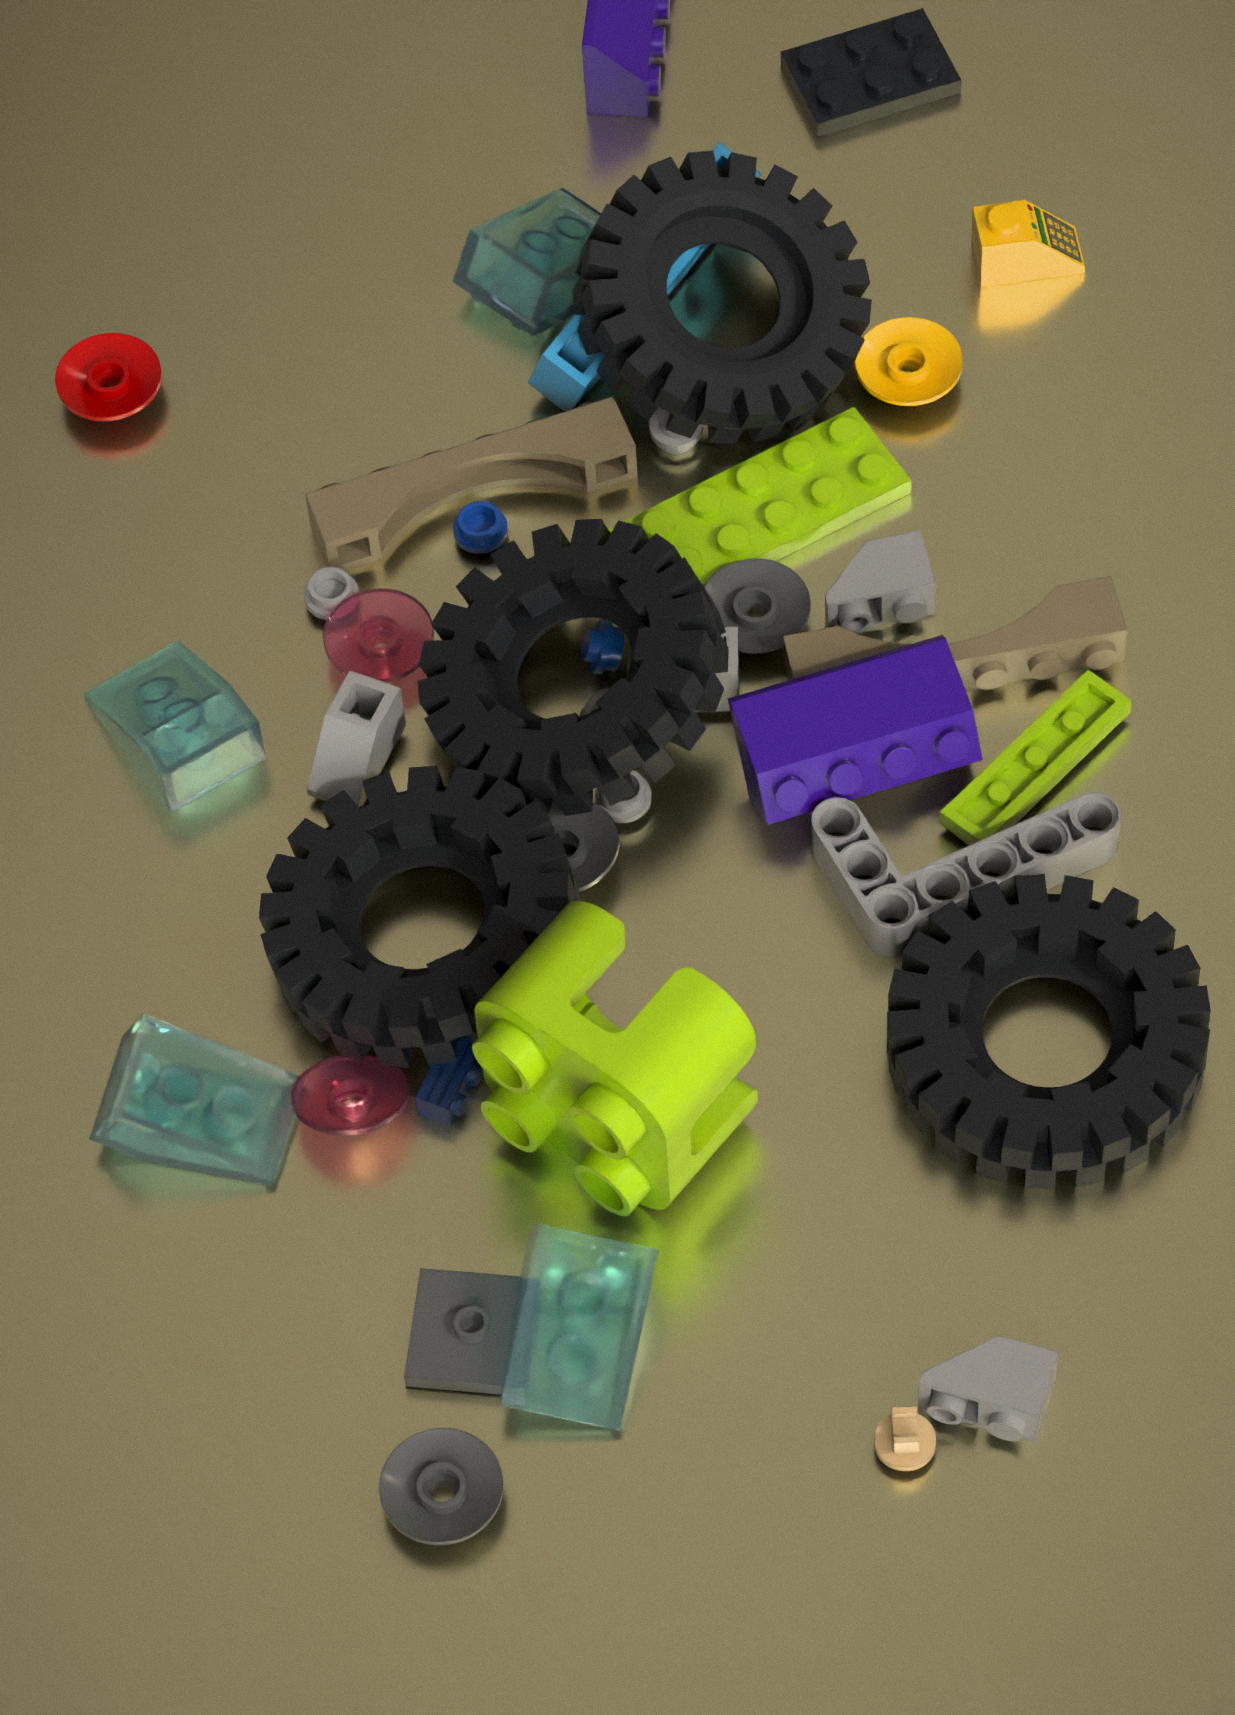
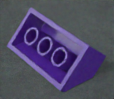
[582,0,670,117]
[727,635,983,825]

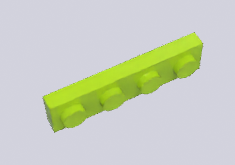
[940,669,1132,845]

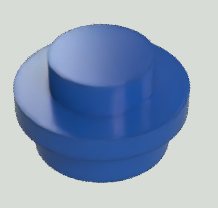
[453,501,508,554]
[581,619,625,675]

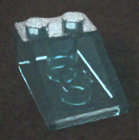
[453,187,601,336]
[84,640,266,813]
[89,1013,305,1186]
[499,1222,659,1431]

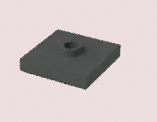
[404,1268,541,1397]

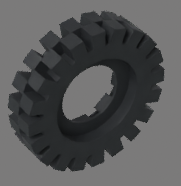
[572,151,872,444]
[417,519,729,816]
[259,765,580,1068]
[887,874,1211,1189]

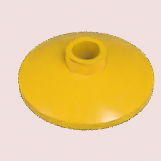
[855,317,963,406]

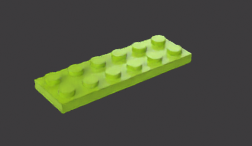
[608,407,912,586]

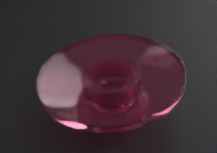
[323,588,434,683]
[291,1055,409,1135]

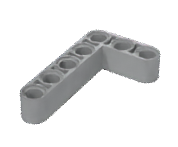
[811,792,1121,958]

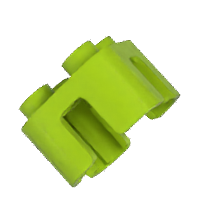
[472,900,758,1216]

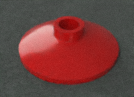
[55,333,162,421]

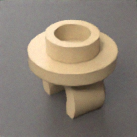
[874,1406,936,1471]

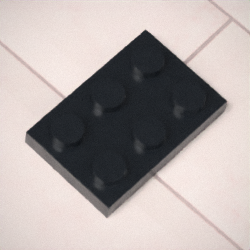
[780,8,961,138]

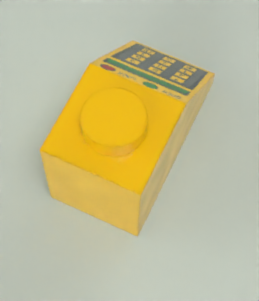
[971,200,1085,288]

